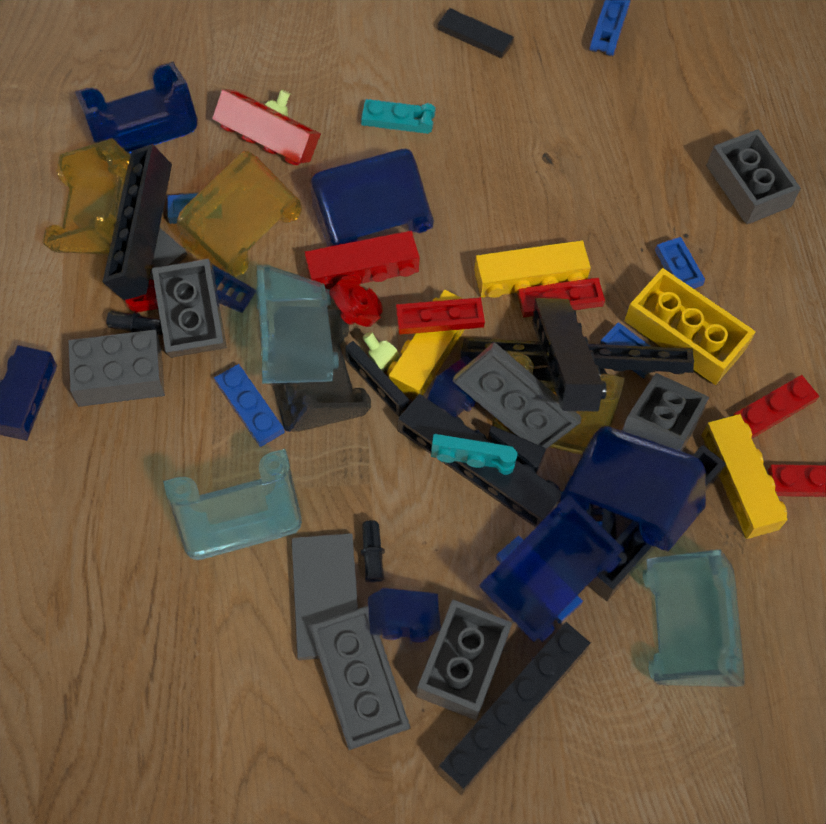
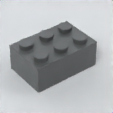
[706,129,801,225]
[152,259,227,358]
[68,330,165,407]
[617,373,709,469]
[417,599,513,721]

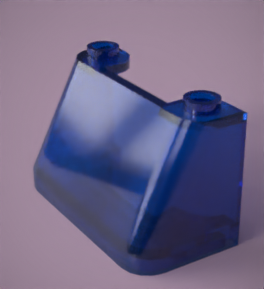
[75,62,198,159]
[310,149,434,247]
[560,426,706,552]
[476,495,624,642]

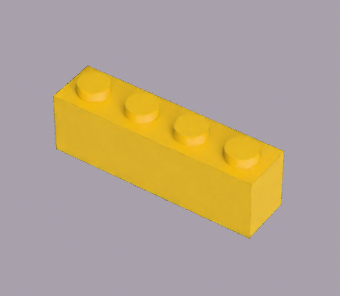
[474,240,591,298]
[387,290,465,401]
[701,414,788,539]

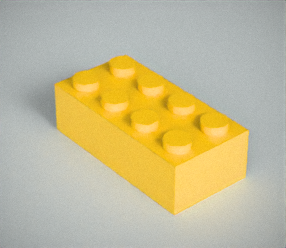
[624,268,756,385]

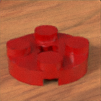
[329,276,383,327]

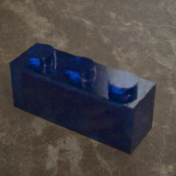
[0,345,57,441]

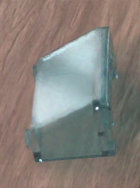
[256,265,339,384]
[163,449,302,560]
[643,549,745,687]

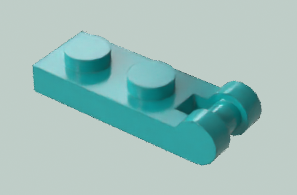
[361,99,436,134]
[431,434,517,475]

